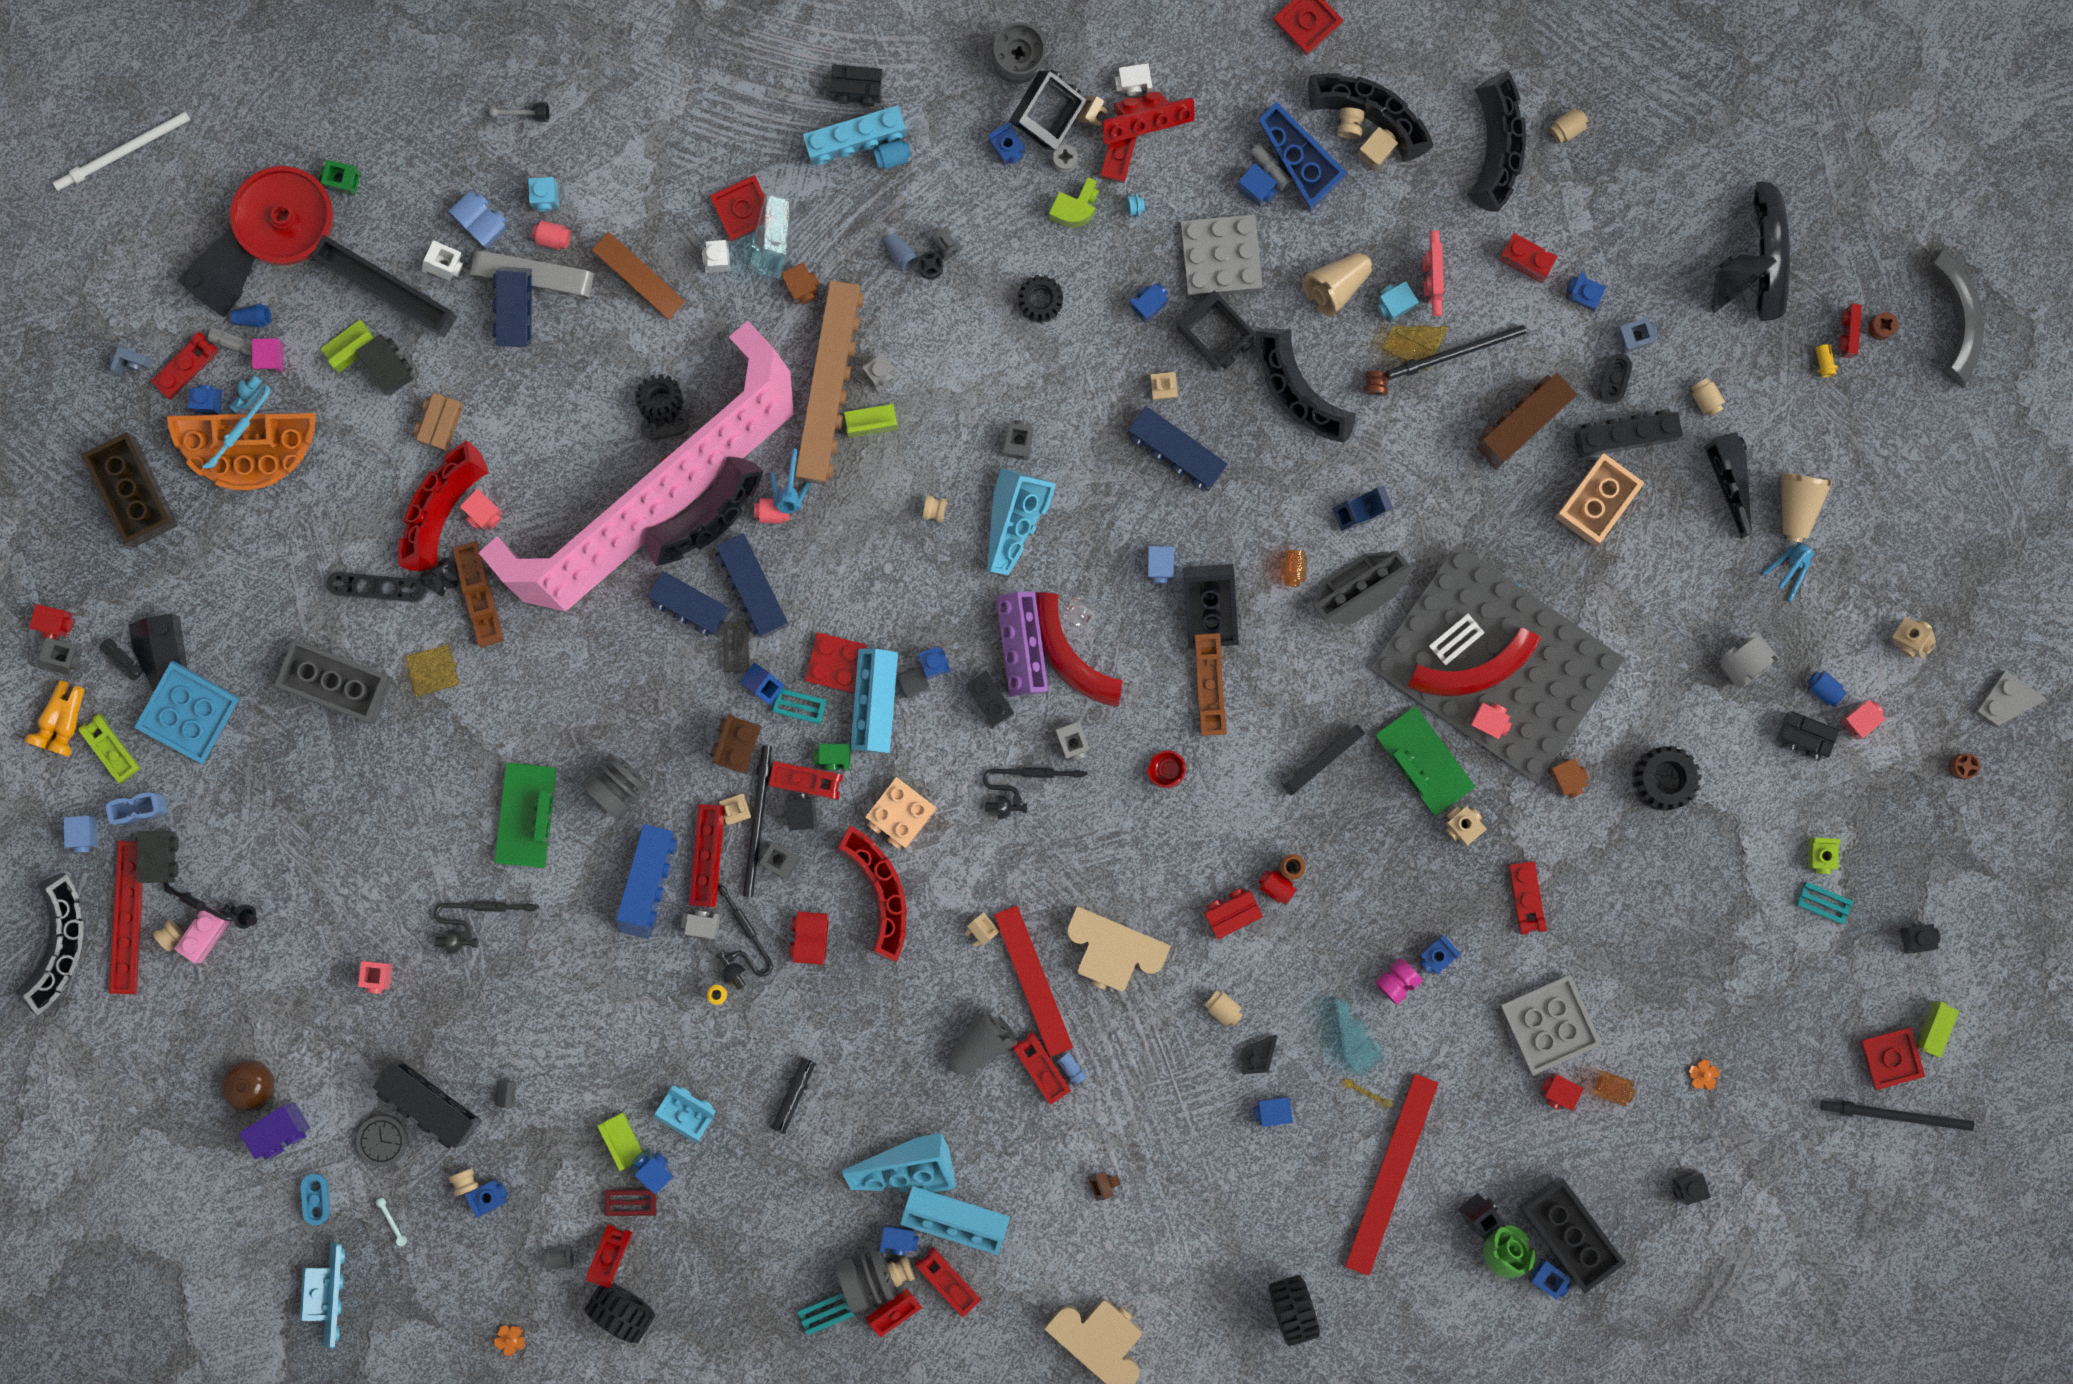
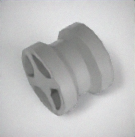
[1053,144,1078,174]

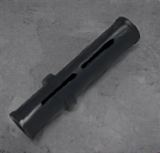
[771,1057,817,1134]

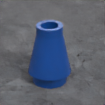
[231,303,271,328]

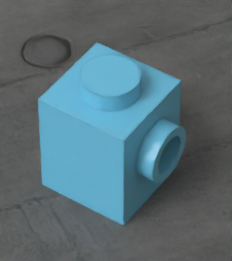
[528,177,559,212]
[1377,281,1419,322]

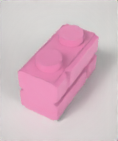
[174,907,230,963]

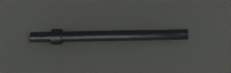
[1386,325,1526,380]
[743,745,772,897]
[1820,1100,1975,1131]

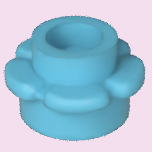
[1127,192,1145,217]

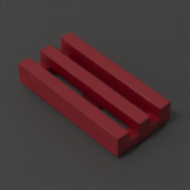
[605,1189,657,1216]

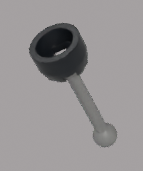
[489,102,550,122]

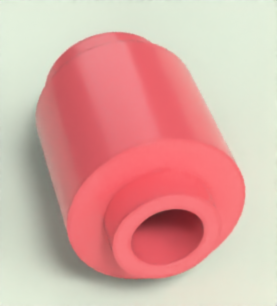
[532,220,571,250]
[754,498,790,524]

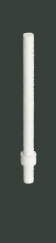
[53,111,191,191]

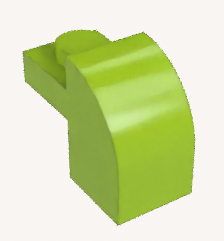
[1049,177,1099,228]

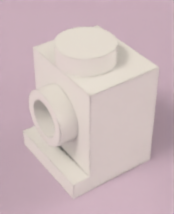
[1114,63,1152,96]
[422,240,463,281]
[702,240,731,273]

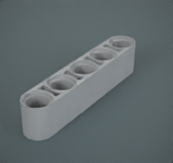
[469,251,594,299]

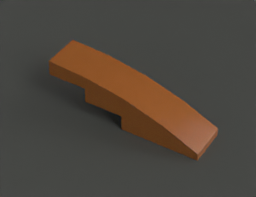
[591,231,686,320]
[453,541,504,648]

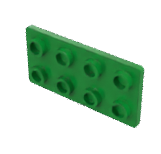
[1375,706,1475,816]
[495,763,557,868]

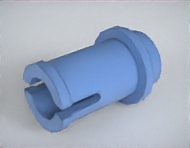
[1057,1052,1087,1086]

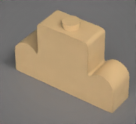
[1067,906,1171,991]
[1044,1298,1142,1384]

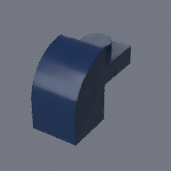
[1332,486,1393,531]

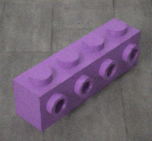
[996,591,1048,697]

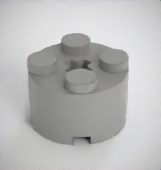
[1719,632,1780,690]

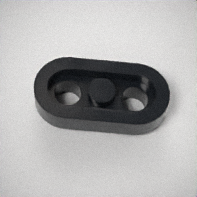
[1599,354,1632,404]

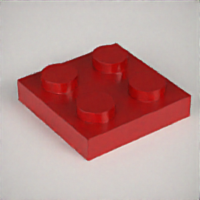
[1273,0,1344,56]
[710,175,776,242]
[805,632,867,694]
[1860,1027,1926,1090]

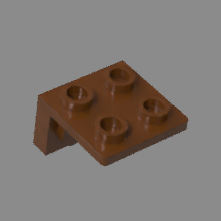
[710,714,762,774]

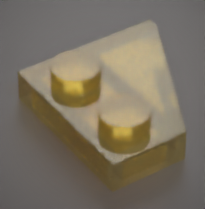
[1382,326,1449,372]

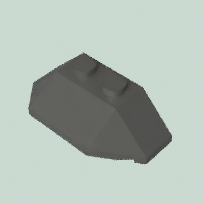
[1313,550,1411,624]

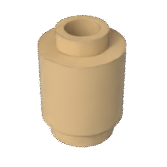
[1549,108,1588,144]
[1691,378,1725,417]
[1204,990,1243,1027]

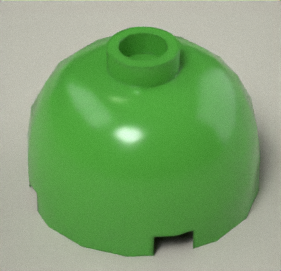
[1483,1225,1535,1279]

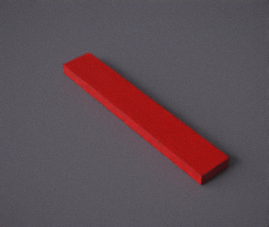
[109,841,143,994]
[994,905,1073,1057]

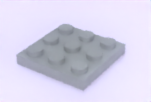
[1180,214,1263,297]
[1500,974,1602,1076]

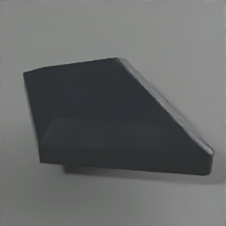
[1241,1035,1277,1074]

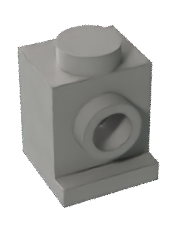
[862,353,899,392]
[1055,721,1090,762]
[681,910,721,939]

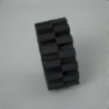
[1018,275,1063,323]
[635,374,683,423]

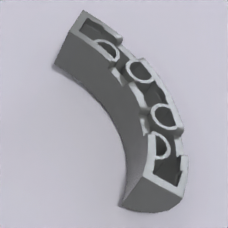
[1925,248,1984,388]

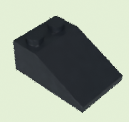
[1183,564,1239,649]

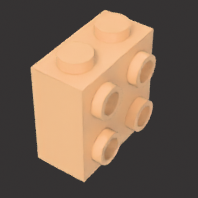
[866,777,937,849]

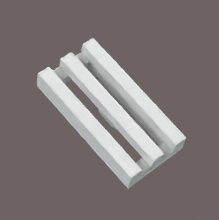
[1429,613,1485,665]

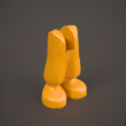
[23,680,85,757]

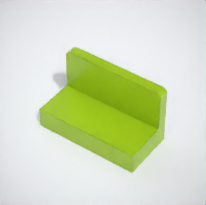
[321,320,375,373]
[844,404,898,438]
[1916,1001,1959,1058]
[597,1112,644,1171]

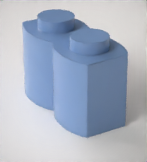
[449,191,507,250]
[105,792,167,825]

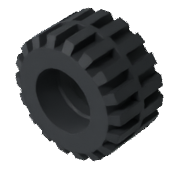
[1632,746,1701,811]
[1269,1275,1320,1347]
[584,1283,656,1343]

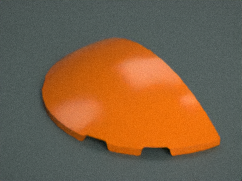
[167,413,316,490]

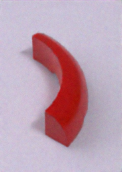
[398,441,489,571]
[1035,592,1123,707]
[1406,627,1542,696]
[835,825,907,962]

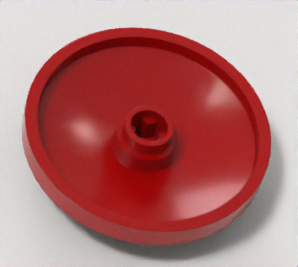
[230,166,334,266]

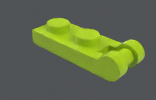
[78,713,142,784]

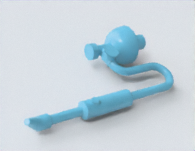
[202,375,270,469]

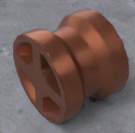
[1868,312,1899,340]
[1363,371,1389,396]
[1949,753,1980,779]

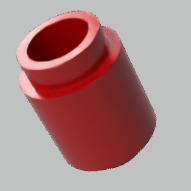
[1258,869,1297,905]

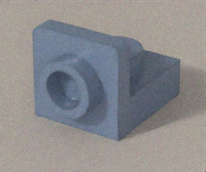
[109,347,153,375]

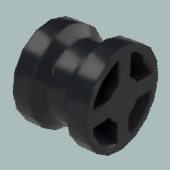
[918,251,943,280]

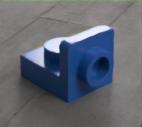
[1566,272,1606,311]

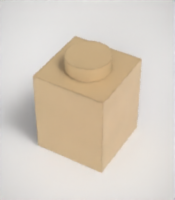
[1357,127,1398,171]

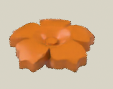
[1688,1059,1720,1090]
[494,1325,525,1357]

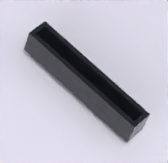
[310,235,457,338]

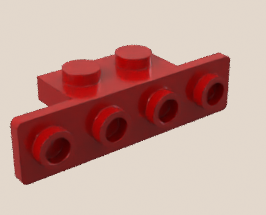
[1102,92,1195,144]

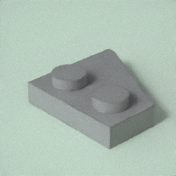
[1975,670,2046,727]

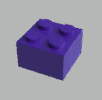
[239,1103,311,1160]

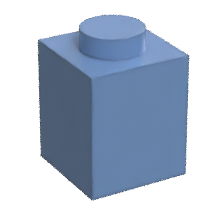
[1147,546,1174,584]
[64,816,98,853]

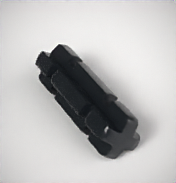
[100,638,143,681]

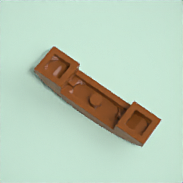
[1195,633,1227,736]

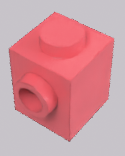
[460,489,503,531]
[1840,700,1886,740]
[1470,702,1512,739]
[358,961,393,994]

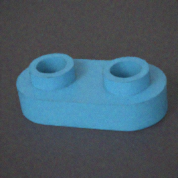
[301,1173,330,1226]

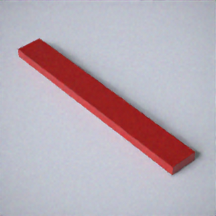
[1344,1074,1439,1276]

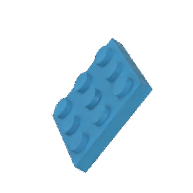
[134,661,241,765]

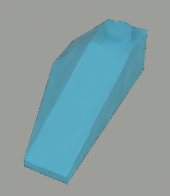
[987,468,1056,575]
[842,1133,956,1192]

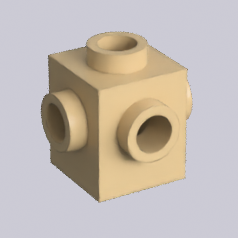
[1892,617,1936,659]
[1444,806,1486,846]

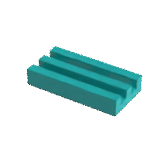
[772,689,827,725]
[1796,882,1854,925]
[797,1292,855,1336]

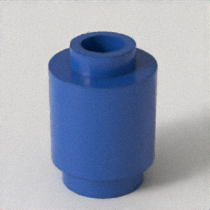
[1807,670,1847,707]

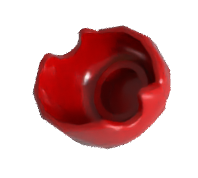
[1147,750,1187,789]

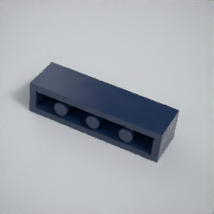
[1128,406,1228,491]
[715,533,790,639]

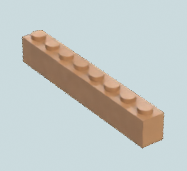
[795,280,865,485]

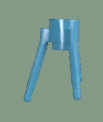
[770,448,810,514]
[1762,543,1815,602]

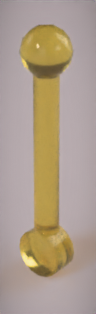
[1344,1078,1392,1109]

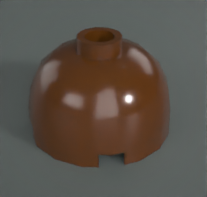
[221,1060,275,1112]

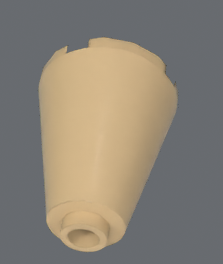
[1302,253,1372,317]
[1780,472,1832,542]

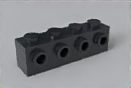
[1574,409,1683,458]

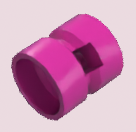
[1374,957,1423,1005]

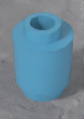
[873,139,912,170]

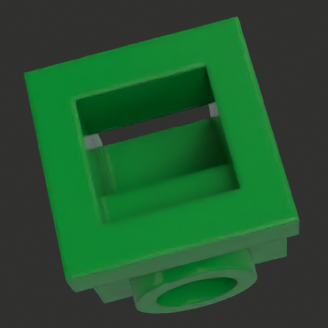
[319,160,361,196]
[814,744,851,771]

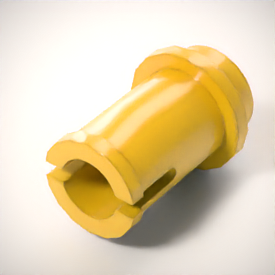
[1815,344,1838,378]
[707,984,727,1005]

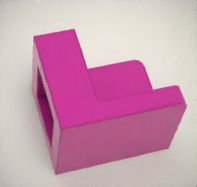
[252,338,283,372]

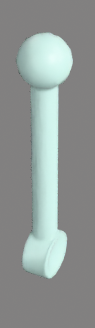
[376,1198,407,1246]

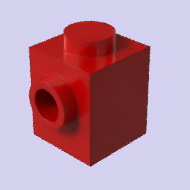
[29,604,73,640]
[1541,1073,1584,1111]

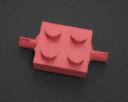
[1422,230,1444,317]

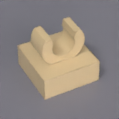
[1076,96,1108,126]
[1150,372,1178,401]
[719,794,752,826]
[965,912,1000,947]

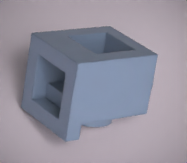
[1615,317,1658,354]

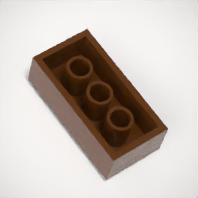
[1476,373,1578,470]

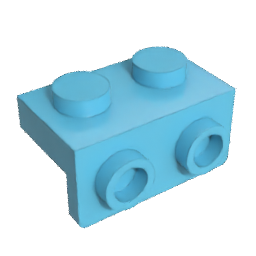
[653,1085,716,1144]

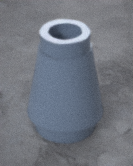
[884,233,918,271]

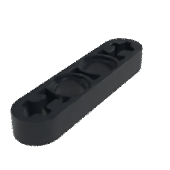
[327,572,427,603]
[1283,723,1365,796]

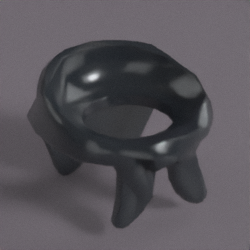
[419,557,458,597]

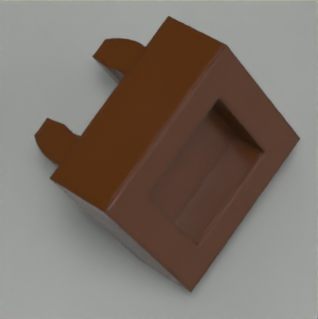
[1088,1172,1121,1201]

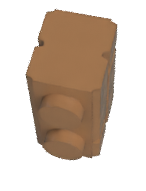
[414,393,464,452]

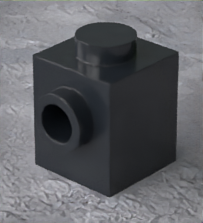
[786,793,818,831]
[1900,924,1940,953]
[1672,1171,1711,1206]
[1458,1193,1504,1239]

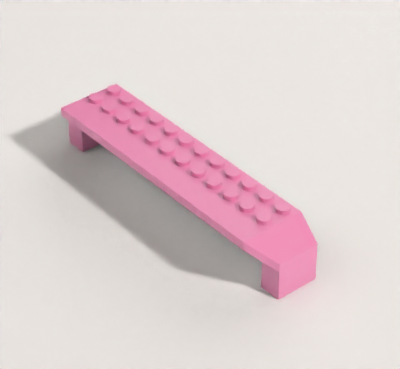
[478,321,794,611]

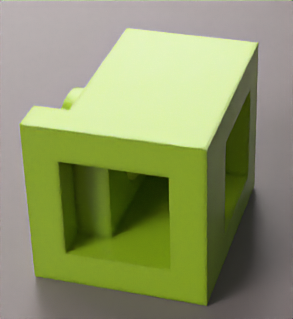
[1808,838,1840,874]

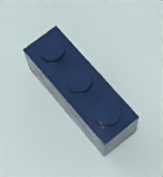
[492,267,532,347]
[647,571,730,637]

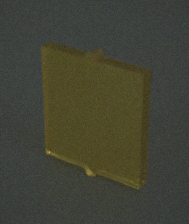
[406,645,460,697]

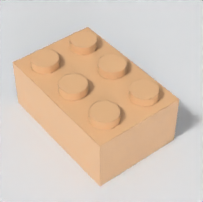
[1554,453,1644,547]

